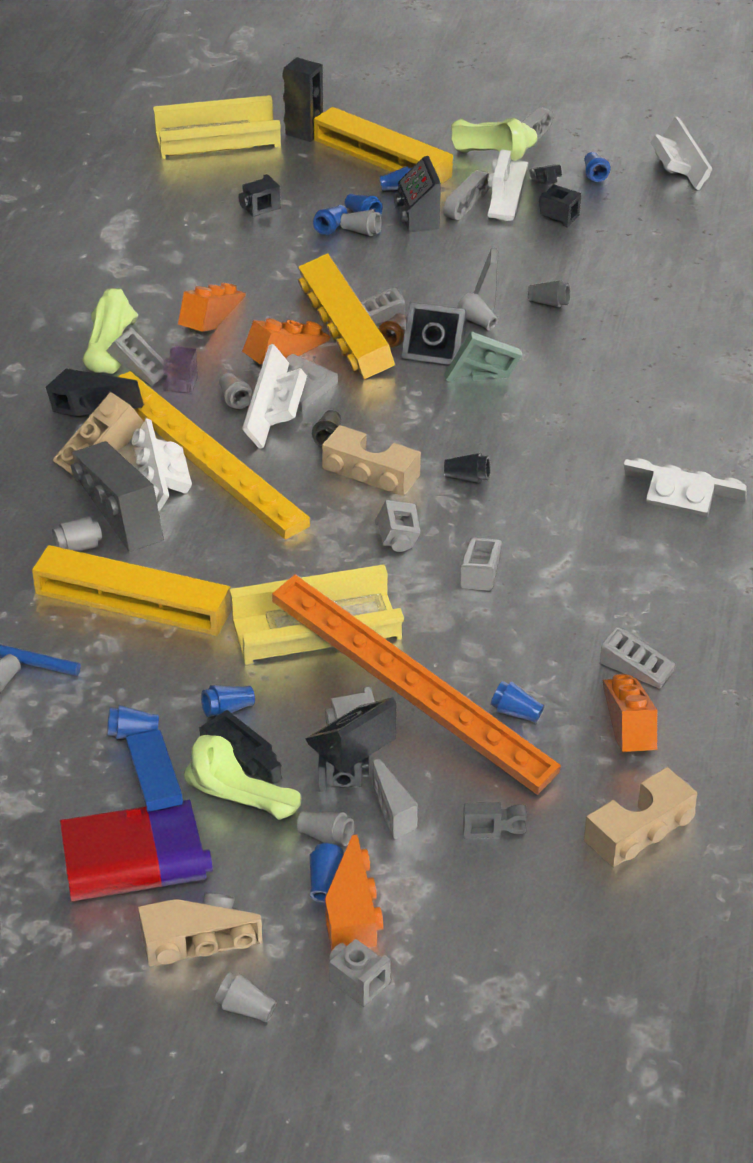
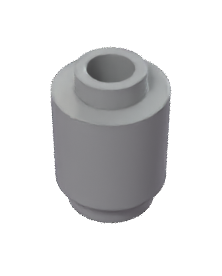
[52,517,102,552]

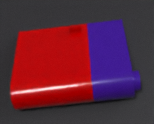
[60,800,213,902]

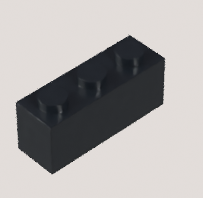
[282,57,323,142]

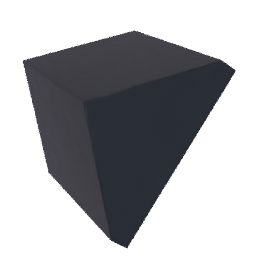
[401,302,466,365]
[305,697,397,773]

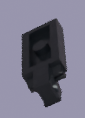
[529,165,562,185]
[199,710,282,785]

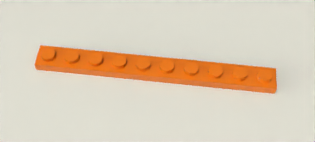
[272,574,561,795]

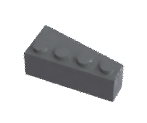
[71,441,164,552]

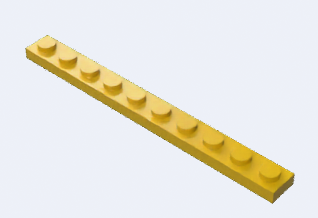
[118,371,310,540]

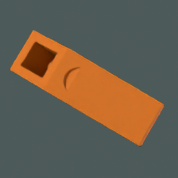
[178,283,246,332]
[242,318,331,365]
[603,674,657,752]
[325,834,383,952]

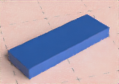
[126,730,183,812]

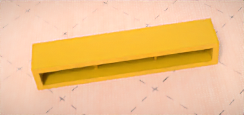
[314,107,453,184]
[298,253,395,380]
[32,545,232,636]

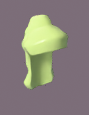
[451,118,537,161]
[82,288,138,374]
[184,735,301,820]

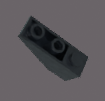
[46,368,144,416]

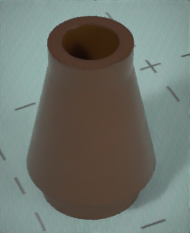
[378,313,407,348]

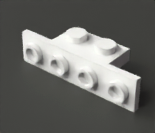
[650,116,712,190]
[488,150,528,221]
[242,344,307,448]
[132,418,192,512]
[624,458,747,517]

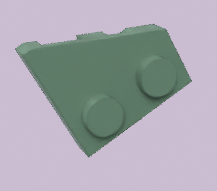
[444,331,523,382]

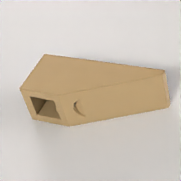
[52,392,144,476]
[138,899,263,967]

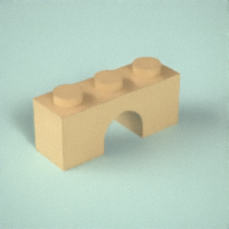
[322,425,421,496]
[584,767,698,867]

